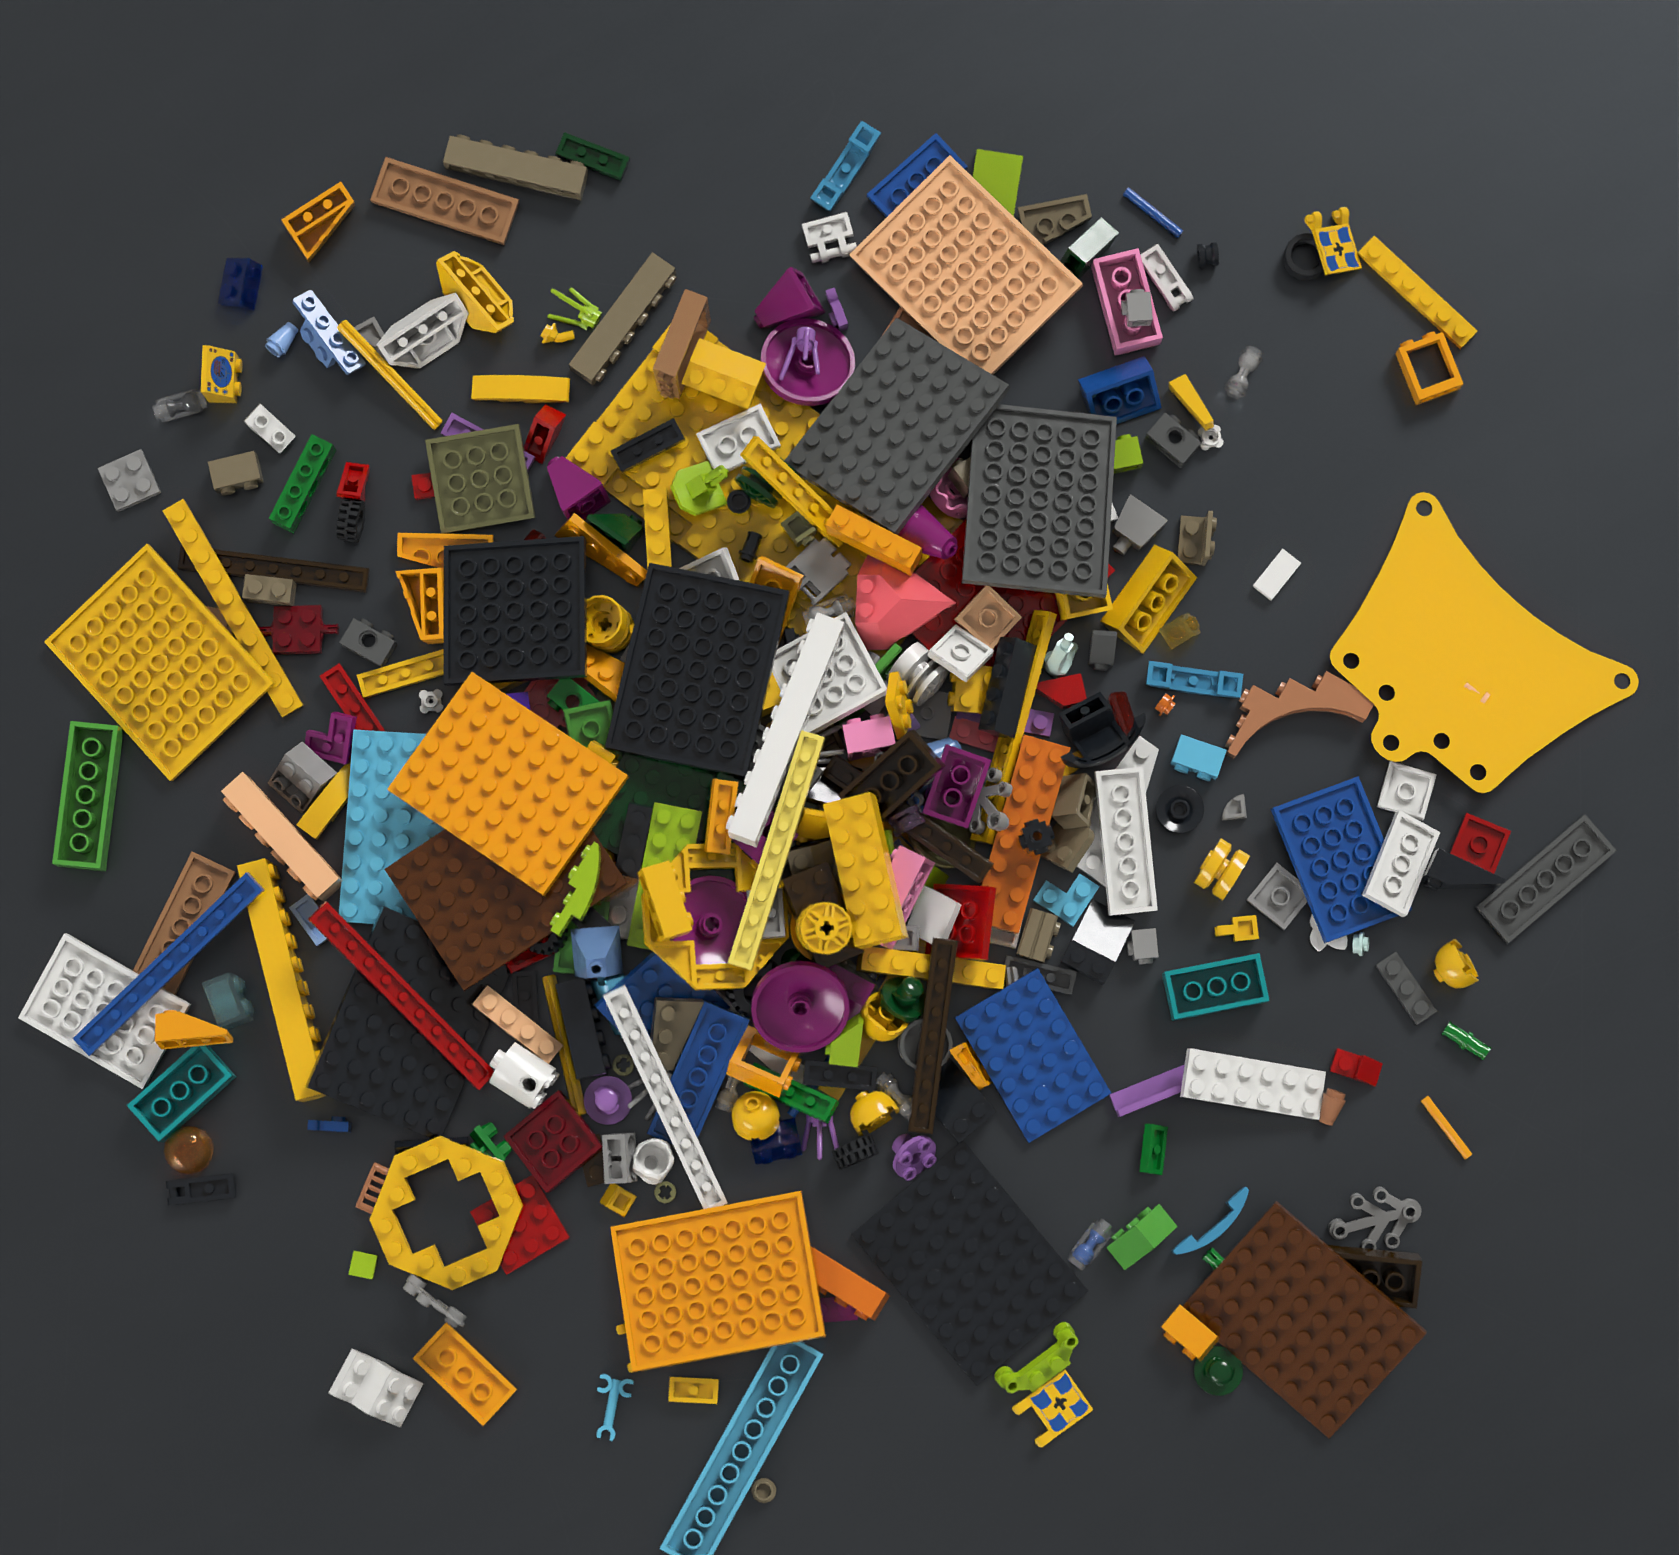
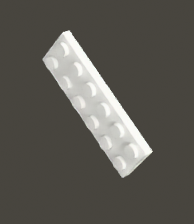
[1094,767,1158,915]
[1180,1048,1326,1120]

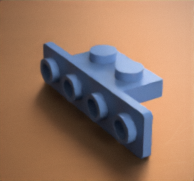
[292,290,366,375]

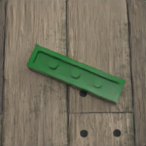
[743,1062,839,1124]

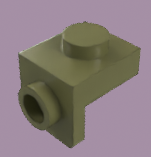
[781,511,817,548]

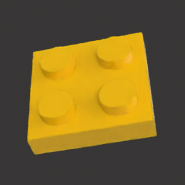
[885,671,914,740]

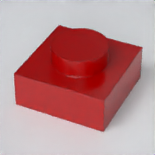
[412,472,435,500]

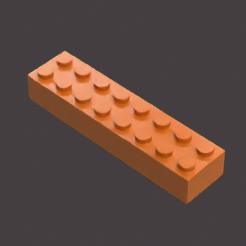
[981,734,1071,934]

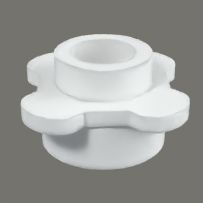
[1198,425,1224,450]
[419,689,443,714]

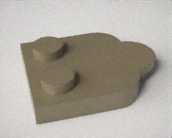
[1040,820,1095,873]

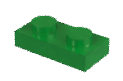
[1140,1124,1168,1175]

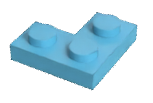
[1033,873,1100,927]

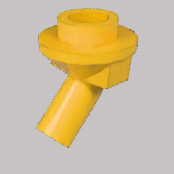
[540,323,575,344]

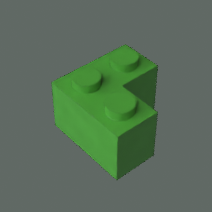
[1106,1204,1178,1270]

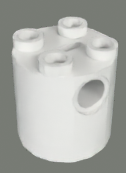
[489,1042,560,1109]

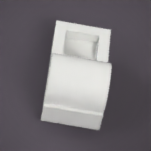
[244,404,296,454]

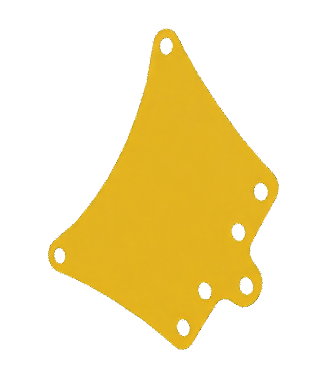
[1330,492,1639,793]

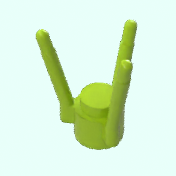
[548,288,602,330]

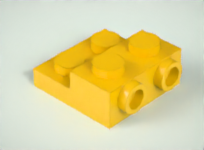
[947,666,993,714]

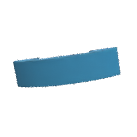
[810,120,881,211]
[1146,661,1243,698]
[1171,1186,1249,1255]

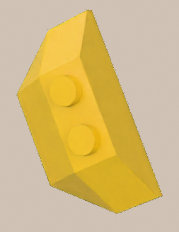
[436,251,514,333]

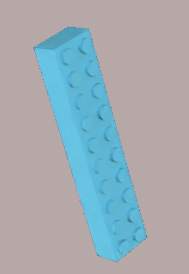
[660,1341,823,1555]

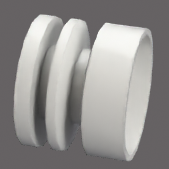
[886,642,949,706]

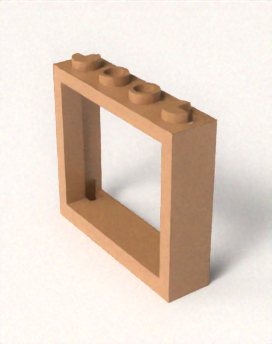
[653,289,711,399]

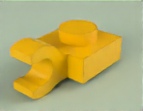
[1214,915,1259,942]

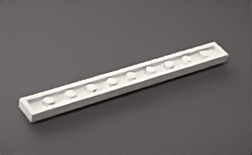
[603,985,727,1209]

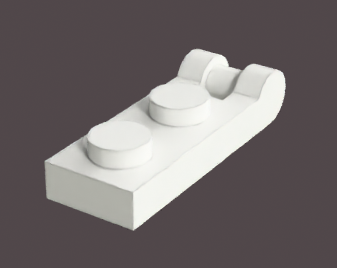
[1141,244,1194,312]

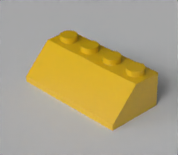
[1100,544,1197,654]

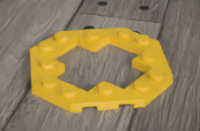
[641,843,789,990]
[370,1135,523,1290]

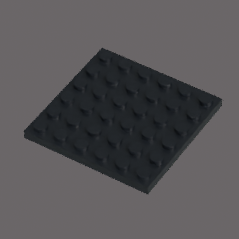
[444,536,587,686]

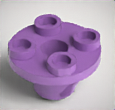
[584,1076,632,1125]
[892,1133,937,1181]

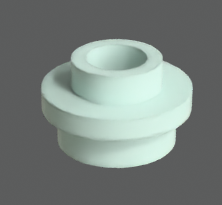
[1353,932,1369,956]

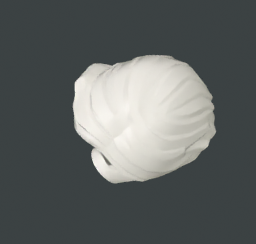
[632,1138,674,1185]

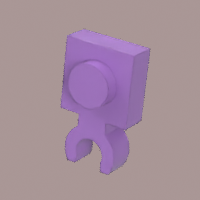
[825,288,848,332]

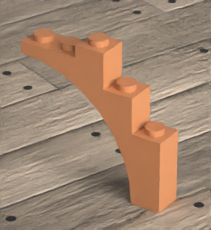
[1224,671,1374,759]

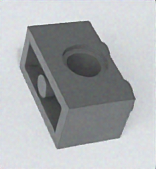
[1145,413,1201,468]
[339,618,397,668]

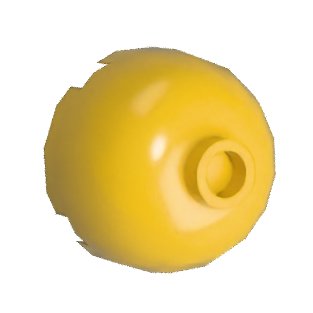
[1433,939,1479,989]
[860,992,909,1042]
[850,1090,900,1136]
[731,1091,780,1140]

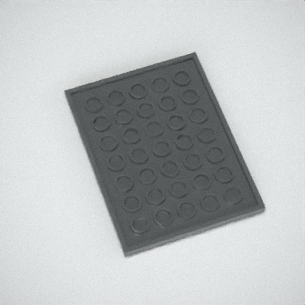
[784,318,1010,535]
[962,404,1117,598]

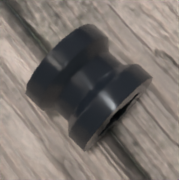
[1197,242,1219,267]

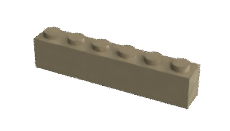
[443,135,588,200]
[569,252,677,386]

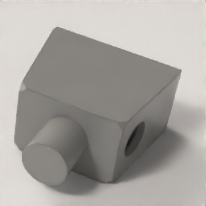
[1112,494,1167,556]

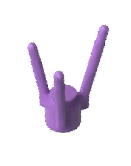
[779,327,820,380]
[801,1114,839,1160]

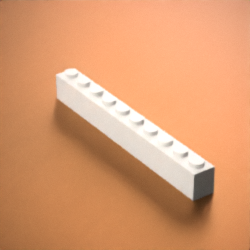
[726,612,845,847]

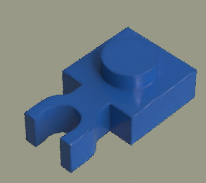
[307,1116,352,1132]

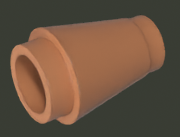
[1319,1088,1346,1126]

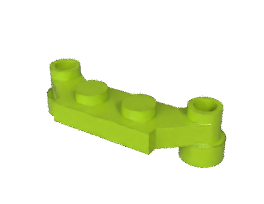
[995,1322,1078,1393]

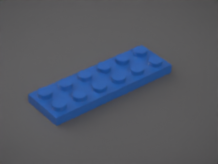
[647,1000,750,1145]

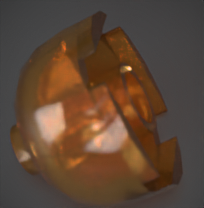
[164,1126,214,1174]

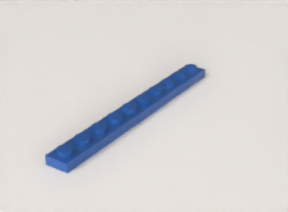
[73,872,264,1056]

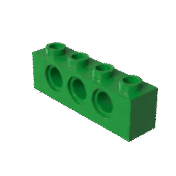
[269,434,337,534]
[546,678,624,755]

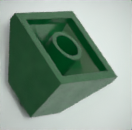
[586,513,645,554]

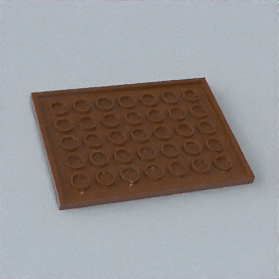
[384,829,627,991]
[1182,1201,1427,1438]

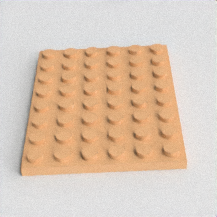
[849,155,1083,375]

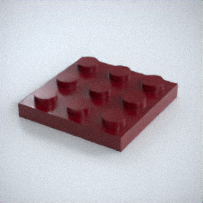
[503,1090,603,1193]

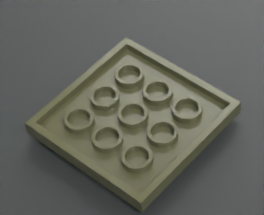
[425,424,535,534]

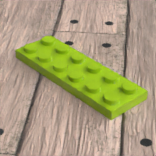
[627,802,702,950]

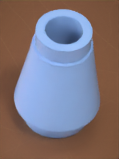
[265,322,298,357]

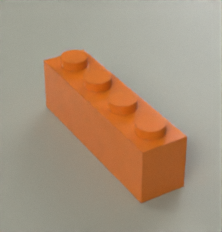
[811,1246,890,1321]

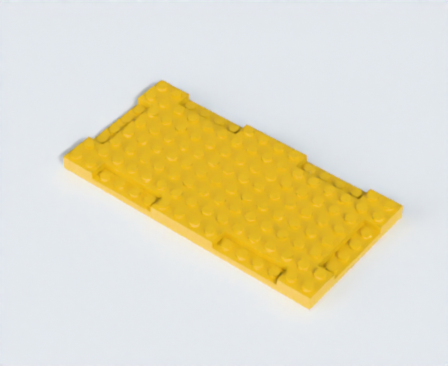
[566,325,963,659]

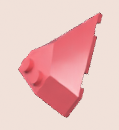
[855,554,956,650]

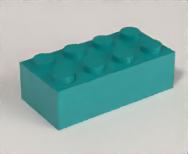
[1162,953,1270,1021]
[127,1045,236,1142]

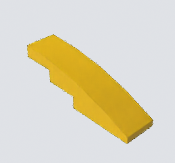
[471,375,570,404]
[296,760,351,840]

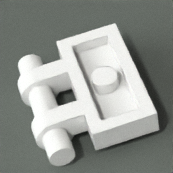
[802,212,857,263]

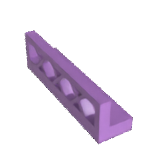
[1109,1064,1185,1117]

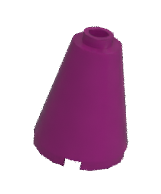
[898,505,958,559]

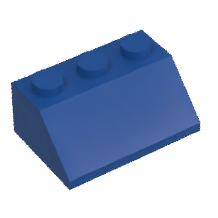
[1078,356,1162,424]

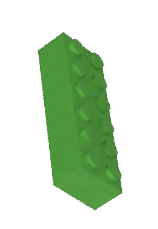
[52,721,124,871]

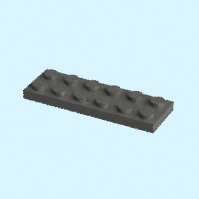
[1475,814,1617,944]

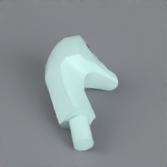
[1043,633,1078,678]

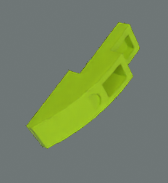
[550,842,601,937]

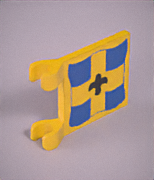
[1304,207,1362,276]
[1012,1369,1093,1447]

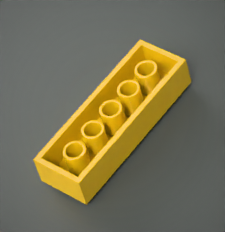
[823,792,908,949]

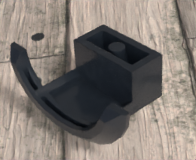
[1058,692,1146,768]

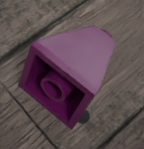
[753,267,826,329]
[547,456,611,521]

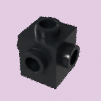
[1018,819,1055,856]

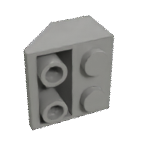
[268,742,337,815]

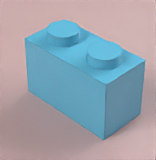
[1170,734,1227,781]

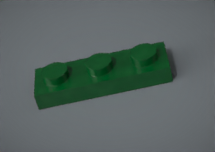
[555,132,630,181]

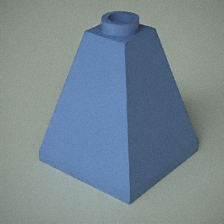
[571,925,623,978]

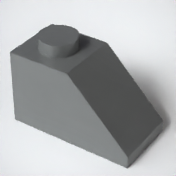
[1088,630,1117,671]

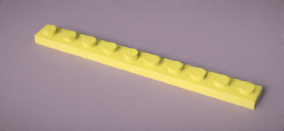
[728,730,825,971]

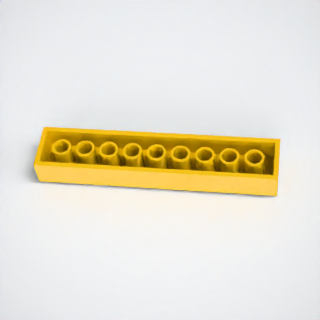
[237,858,327,1102]

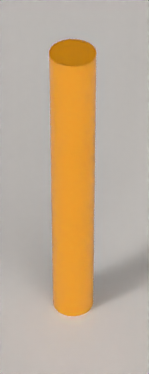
[1421,1096,1472,1159]

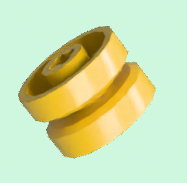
[1194,838,1250,900]

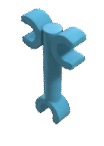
[597,1374,634,1441]

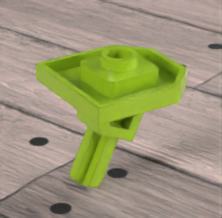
[670,461,729,516]

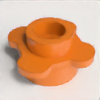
[1154,694,1176,717]

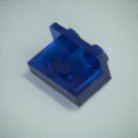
[218,258,263,310]
[750,1118,803,1164]

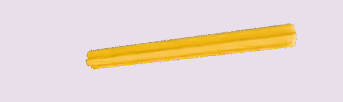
[337,320,442,430]
[542,974,586,1116]

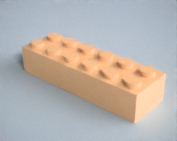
[221,772,342,902]

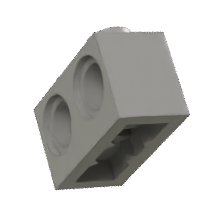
[602,1132,638,1184]

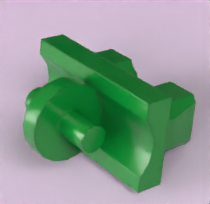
[469,1122,512,1161]

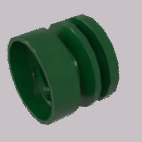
[734,458,798,508]

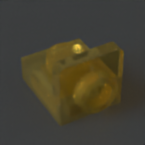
[1159,613,1201,650]

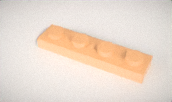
[472,985,563,1064]

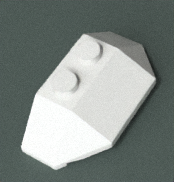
[376,293,469,369]

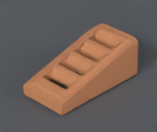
[355,1162,389,1214]

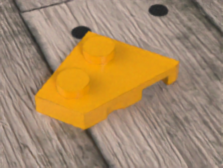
[949,1041,992,1090]

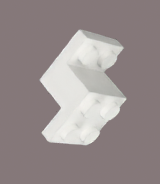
[329,1349,424,1427]

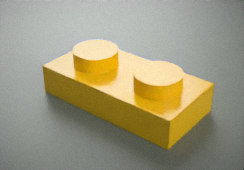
[668,1376,719,1404]

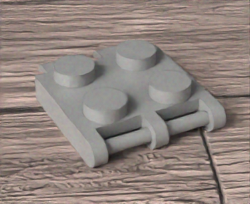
[786,537,851,606]

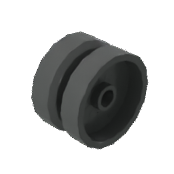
[897,1017,953,1069]

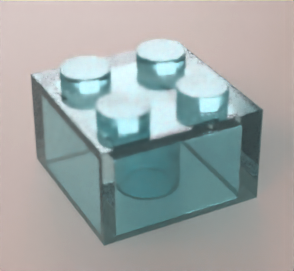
[202,972,255,1030]

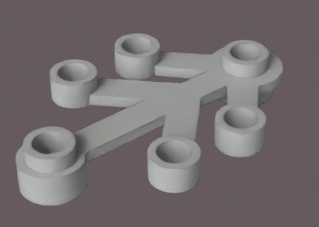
[969,767,1013,835]
[1328,1187,1421,1249]
[403,1274,467,1328]

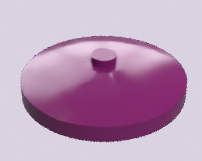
[760,318,855,406]
[670,876,747,965]
[751,961,849,1053]

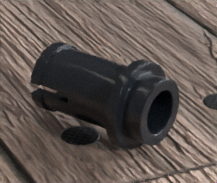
[738,531,763,563]

